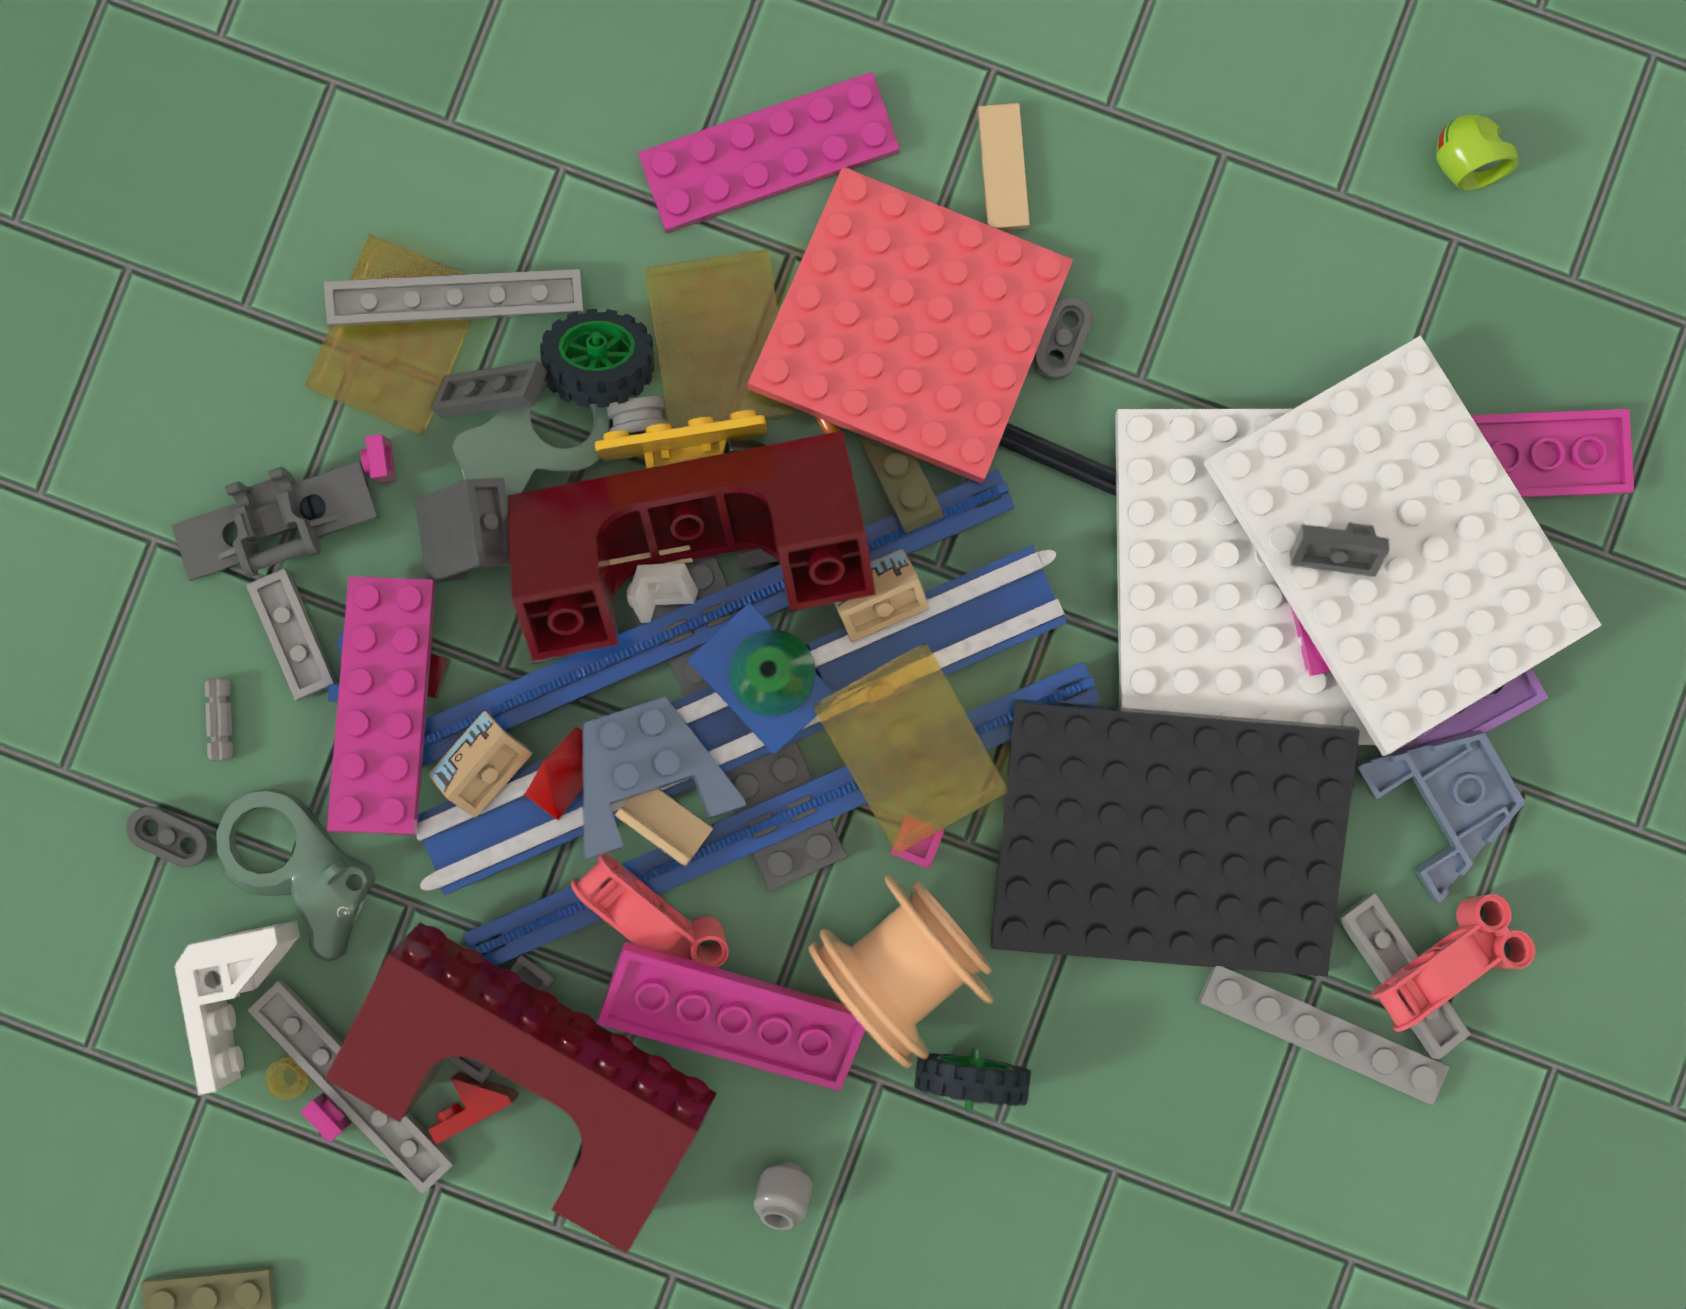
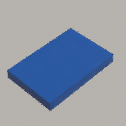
[687,602,837,755]

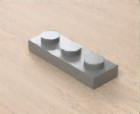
[246,568,338,701]

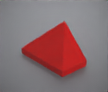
[524,726,583,821]

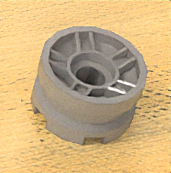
[607,396,668,436]

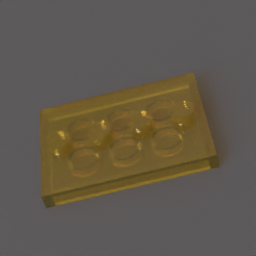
[304,234,472,436]
[645,249,794,429]
[813,642,1009,854]

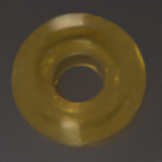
[266,1056,309,1100]

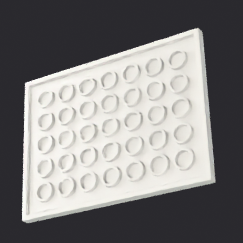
[1203,335,1602,756]
[1115,409,1375,745]

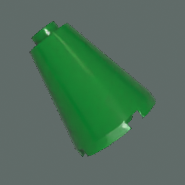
[729,629,816,716]

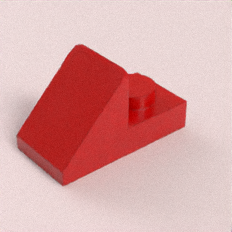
[428,1072,518,1145]

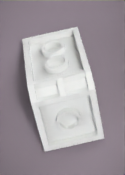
[175,920,300,1095]

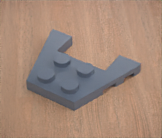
[582,697,746,861]
[1355,730,1525,903]

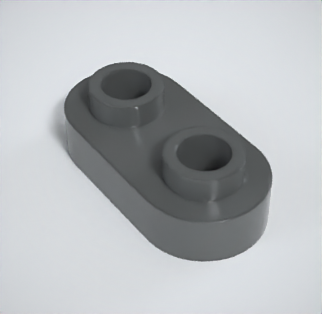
[1034,297,1093,380]
[126,806,212,867]

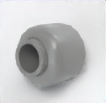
[754,1162,813,1230]

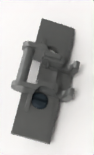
[172,461,379,581]

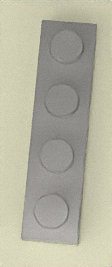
[1337,893,1471,1059]

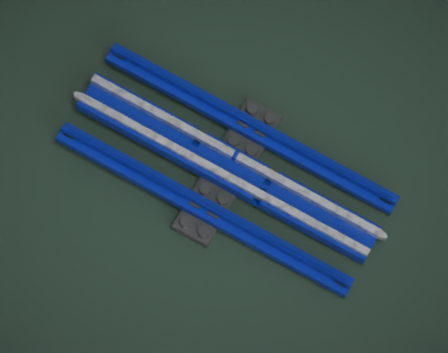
[417,469,1101,965]

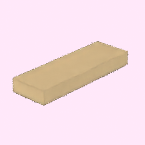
[977,103,1030,231]

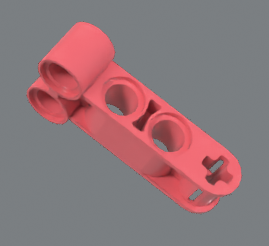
[571,854,729,968]
[1371,894,1535,1032]

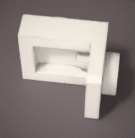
[627,563,698,623]

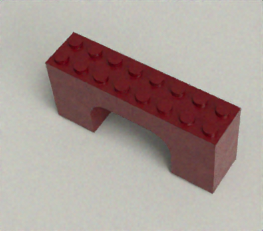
[508,431,876,661]
[325,922,717,1254]

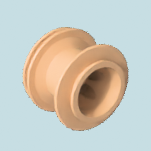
[808,874,994,1068]

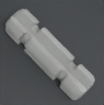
[204,678,233,761]

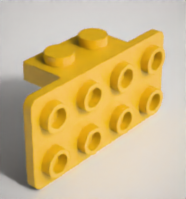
[594,410,768,469]

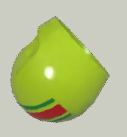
[1436,114,1519,191]

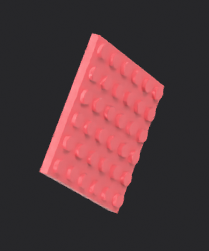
[747,168,1073,484]

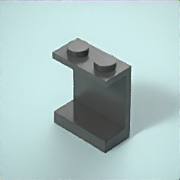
[415,478,510,582]

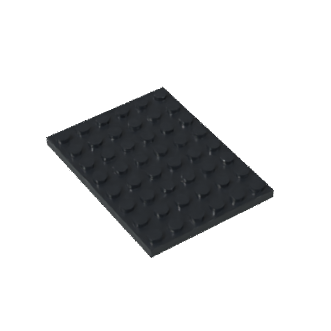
[991,699,1360,977]

